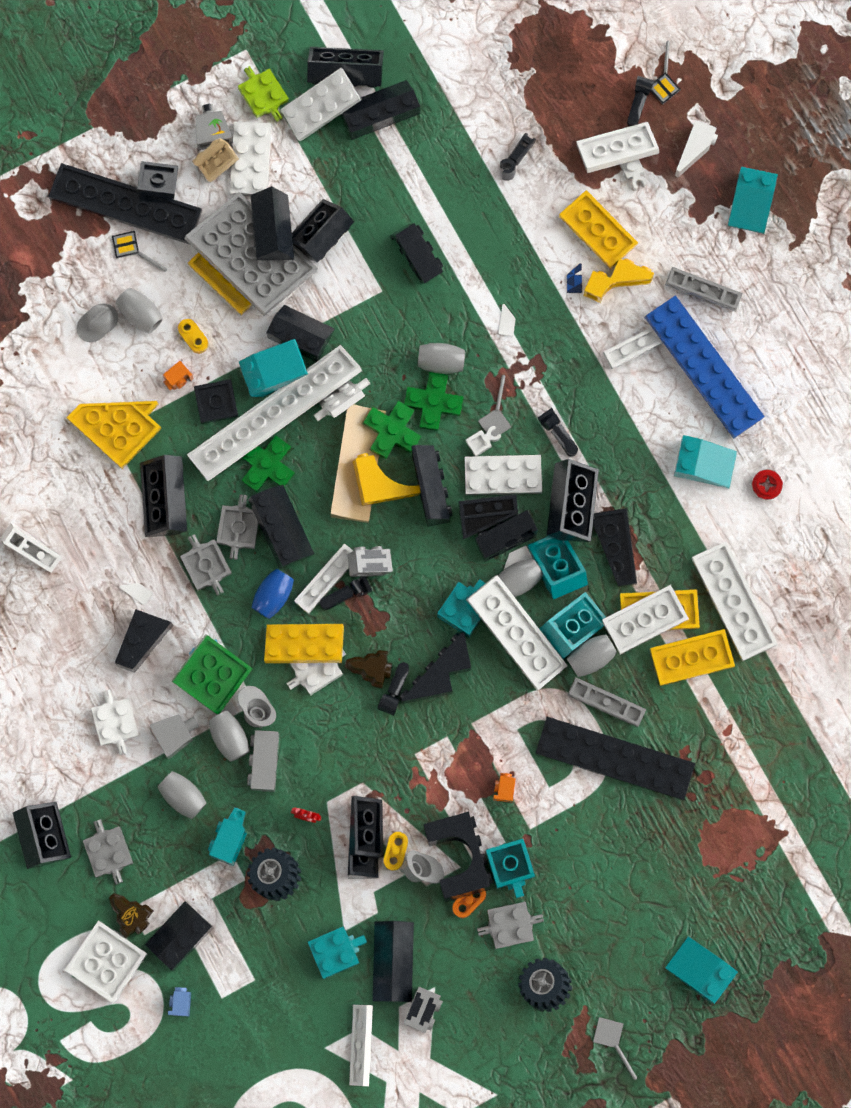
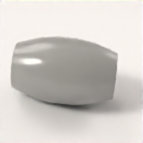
[116,288,163,334]
[418,343,465,374]
[498,558,543,597]
[567,634,617,677]
[209,711,249,762]
[158,771,207,819]

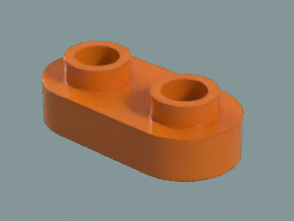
[453,891,486,918]

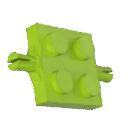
[238,66,289,122]

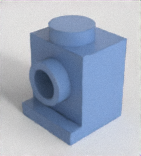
[168,987,191,1016]

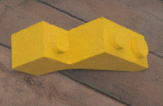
[583,258,654,303]

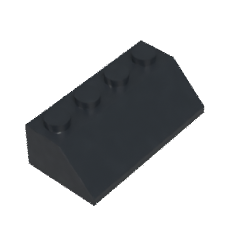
[307,47,384,88]
[341,80,420,140]
[411,445,453,527]
[140,455,187,537]
[546,459,599,542]
[248,485,314,569]

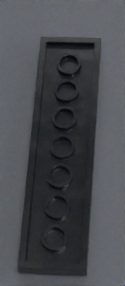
[48,163,202,245]
[535,716,695,801]

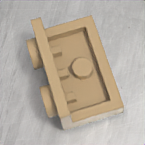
[192,138,239,182]

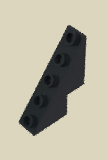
[399,632,471,704]

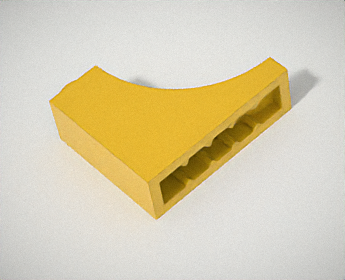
[353,453,420,506]

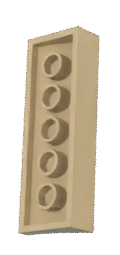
[331,404,386,523]

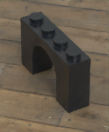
[423,811,493,902]

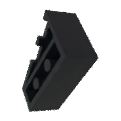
[390,223,443,284]
[458,494,518,540]
[475,509,538,562]
[115,609,174,673]

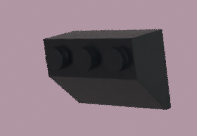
[292,199,354,263]
[266,305,335,362]
[12,801,71,869]
[145,901,214,971]

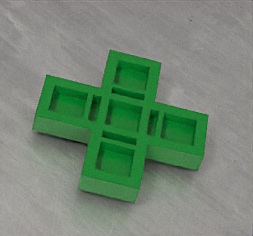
[404,372,464,431]
[362,401,421,459]
[241,436,295,493]

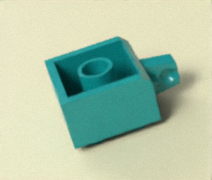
[437,579,486,638]
[208,808,247,867]
[485,839,535,899]
[308,926,367,979]

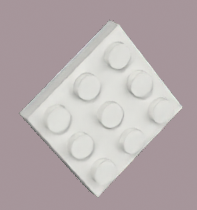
[65,921,147,1004]

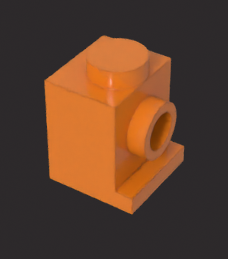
[163,361,194,391]
[493,773,516,803]

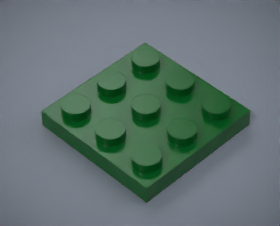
[171,634,253,715]

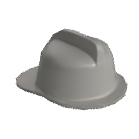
[77,303,118,342]
[238,686,276,728]
[400,850,444,884]

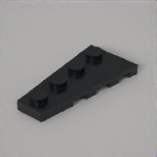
[593,508,638,587]

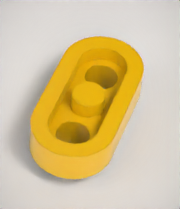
[178,319,208,354]
[384,832,408,871]

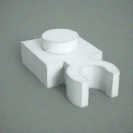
[620,159,647,191]
[465,426,501,456]

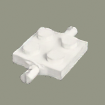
[314,378,370,421]
[287,650,346,696]
[91,690,139,755]

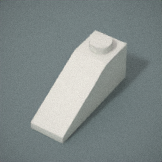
[675,120,718,177]
[0,523,62,573]

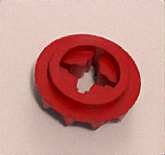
[752,470,783,500]
[290,807,321,823]

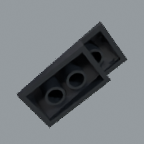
[251,186,294,260]
[347,796,384,879]
[372,921,414,1002]

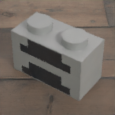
[347,546,393,577]
[404,987,443,1033]

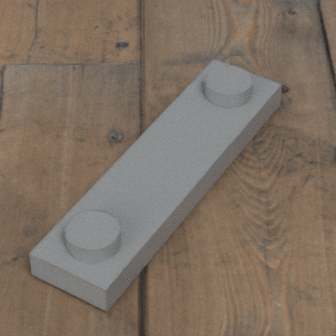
[665,267,743,312]
[567,677,646,727]

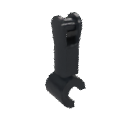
[627,76,655,127]
[500,133,536,181]
[538,408,578,457]
[320,576,372,610]
[377,662,409,716]

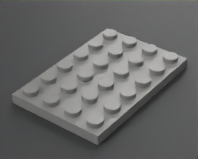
[185,192,318,316]

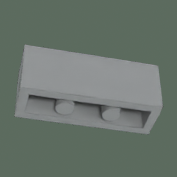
[248,730,279,792]

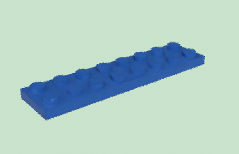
[644,295,765,439]

